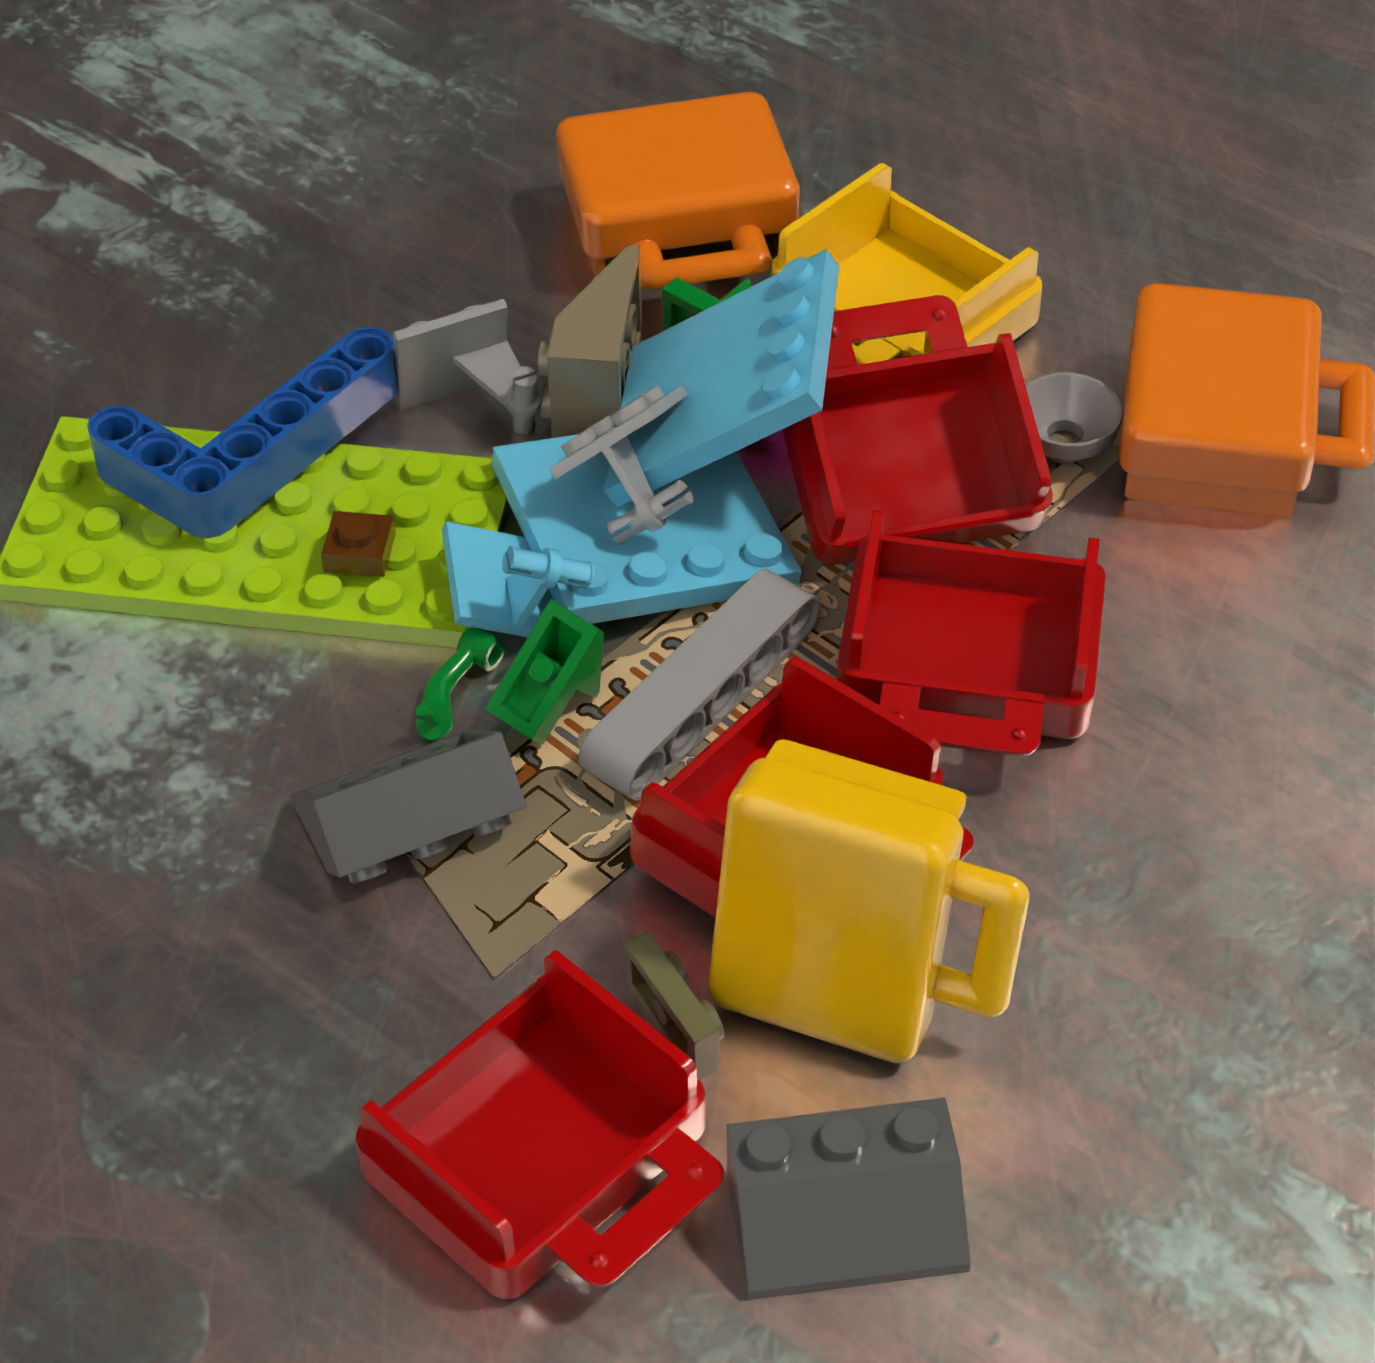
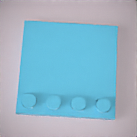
[603,249,839,508]
[492,434,802,624]

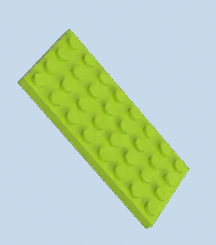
[0,416,510,648]

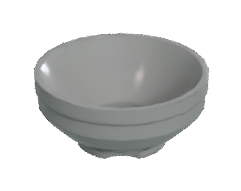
[1025,372,1122,464]

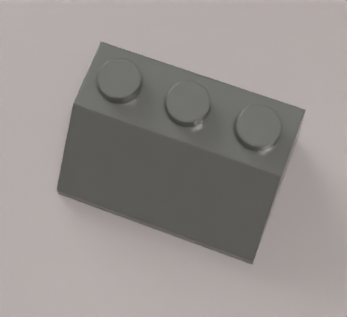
[290,729,527,883]
[727,1097,970,1300]

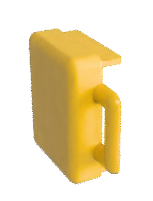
[771,163,1042,365]
[708,740,1030,1063]

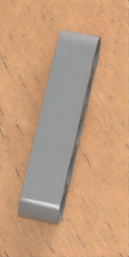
[578,569,821,801]

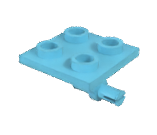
[441,521,595,637]

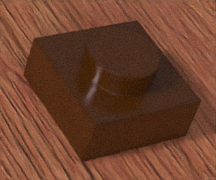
[321,511,396,577]

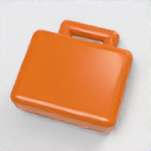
[556,92,800,289]
[1118,283,1375,517]

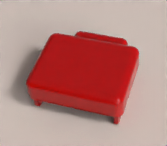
[782,295,1053,565]
[836,510,1106,757]
[630,656,974,918]
[355,950,724,1299]

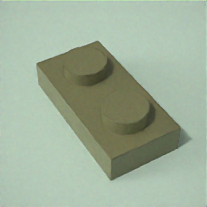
[624,931,724,1080]

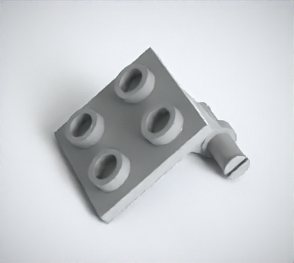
[394,299,542,435]
[549,384,693,545]

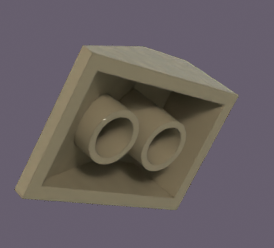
[538,245,642,438]

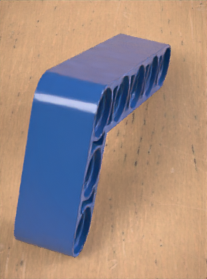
[87,327,398,538]

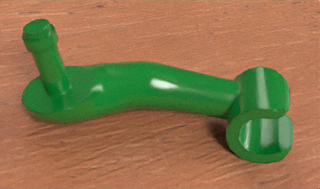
[415,627,505,742]

